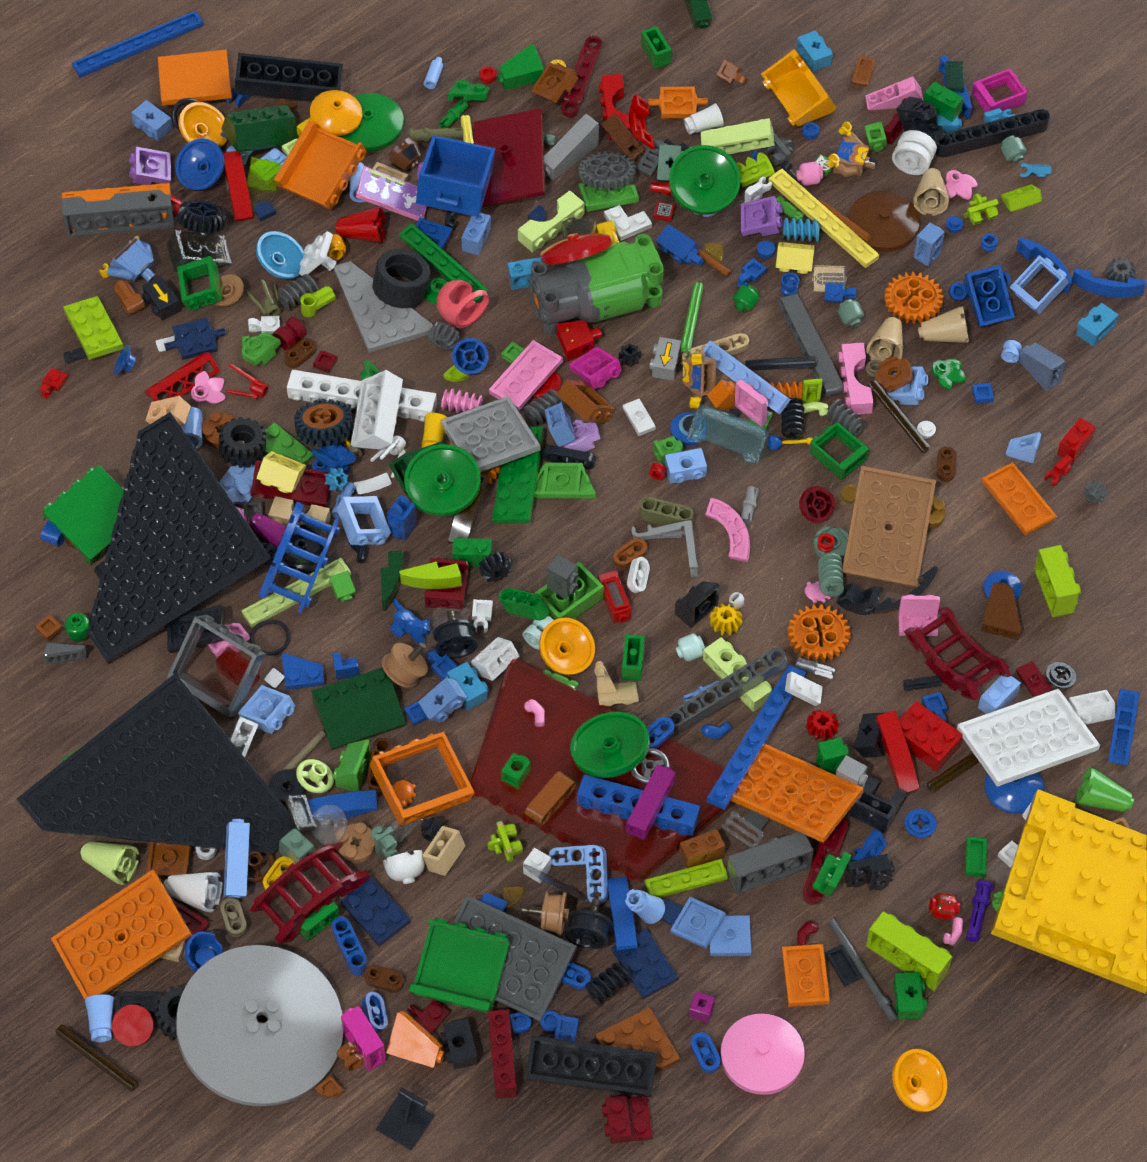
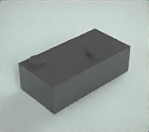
[727,832,813,895]

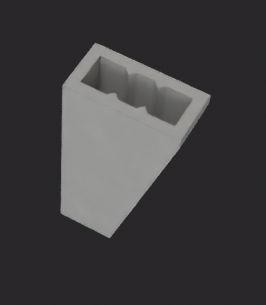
[544,114,599,181]

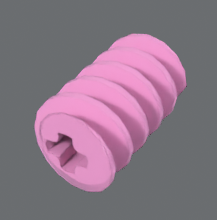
[441,388,483,414]

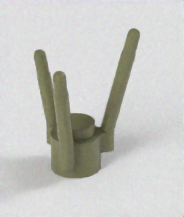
[245,279,282,316]

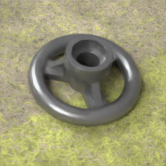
[631,748,670,784]

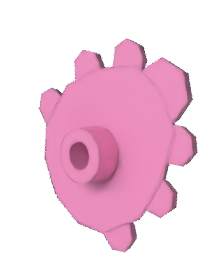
[805,581,831,603]

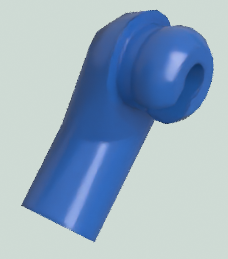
[701,722,731,739]

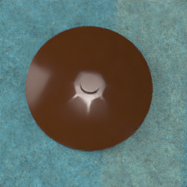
[848,191,920,252]

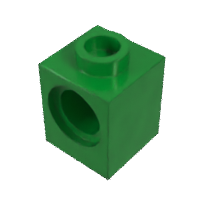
[501,753,531,789]

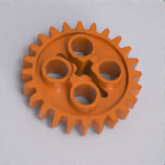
[884,272,944,324]
[787,604,851,662]

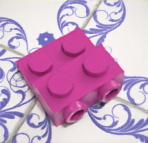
[569,346,622,389]

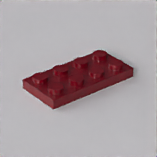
[250,461,329,507]

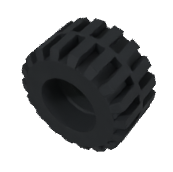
[219,417,266,468]
[155,984,185,1042]

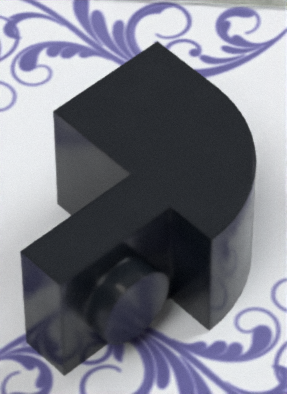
[836,582,881,615]

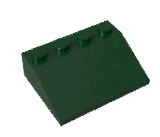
[311,667,406,750]

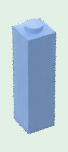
[223,819,250,898]

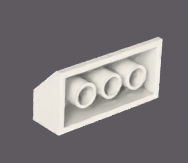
[351,370,403,449]

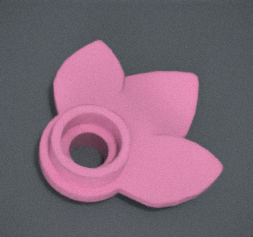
[945,170,978,200]
[191,371,226,404]

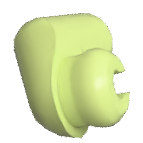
[802,401,829,416]

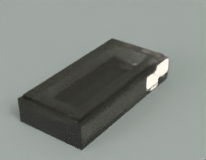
[285,795,317,832]

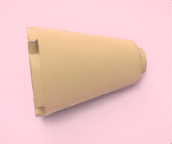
[913,168,949,216]
[918,306,969,343]
[866,317,903,362]

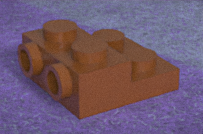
[531,62,578,103]

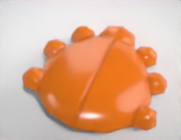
[391,780,416,808]

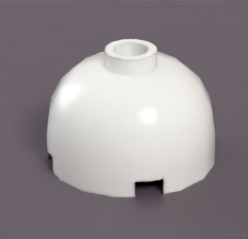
[383,850,425,884]

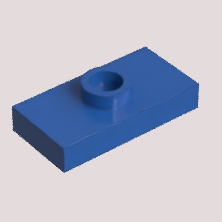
[554,1015,579,1041]

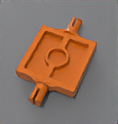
[648,87,708,119]

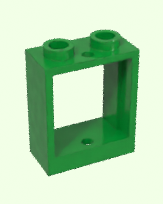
[177,256,222,311]
[810,422,869,480]

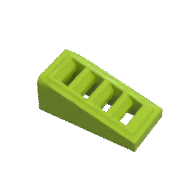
[801,378,823,404]

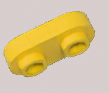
[263,856,294,890]

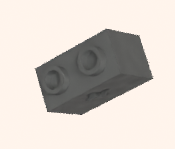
[547,555,578,599]

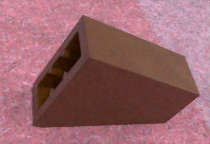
[981,582,1021,640]

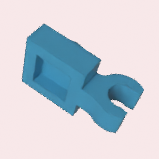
[984,108,1015,123]
[1020,163,1052,177]

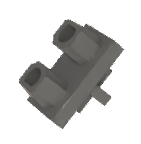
[763,133,794,166]

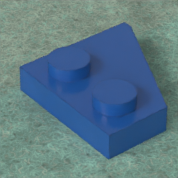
[282,654,325,690]

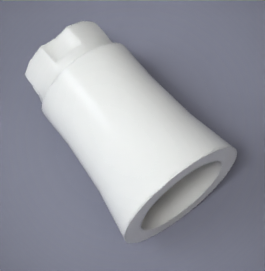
[684,103,724,135]

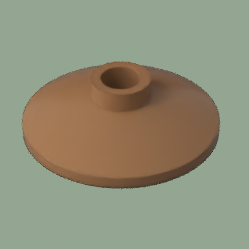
[214,274,244,306]

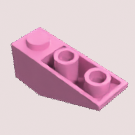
[865,77,924,110]

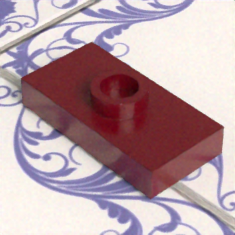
[1015,661,1053,697]

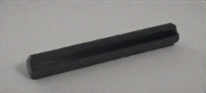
[745,356,818,371]

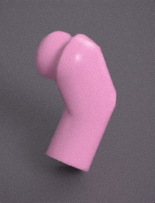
[524,699,545,727]
[943,917,963,946]

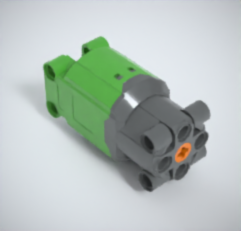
[528,234,664,335]

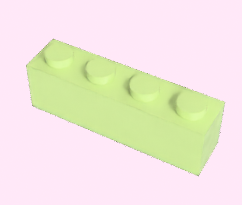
[701,118,774,154]

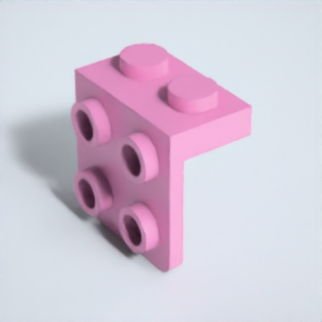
[898,595,940,636]

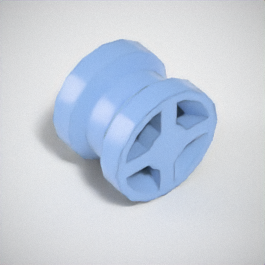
[1001,340,1022,363]

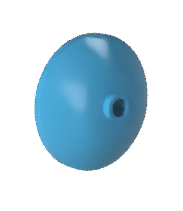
[256,231,305,279]

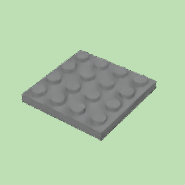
[441,396,540,472]

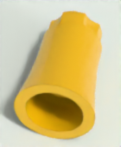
[422,413,448,448]

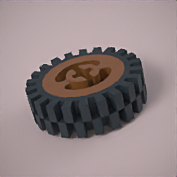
[294,399,353,447]

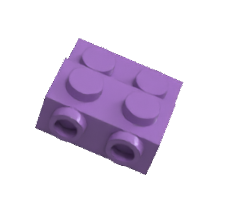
[129,147,171,185]
[741,196,783,236]

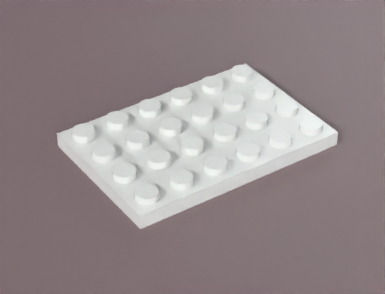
[957,689,1100,787]

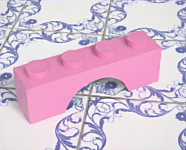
[838,343,873,414]

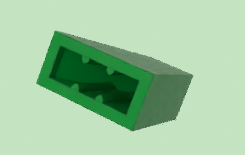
[497,44,544,90]

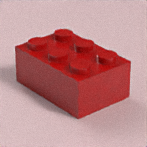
[899,701,963,772]

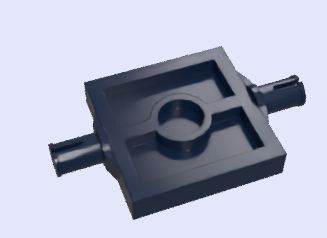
[164,317,226,360]

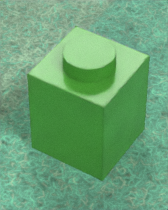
[329,570,356,603]

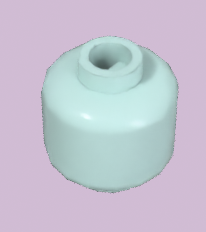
[676,633,705,662]

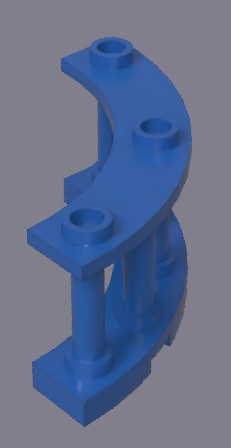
[258,502,340,613]

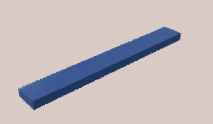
[72,11,204,78]

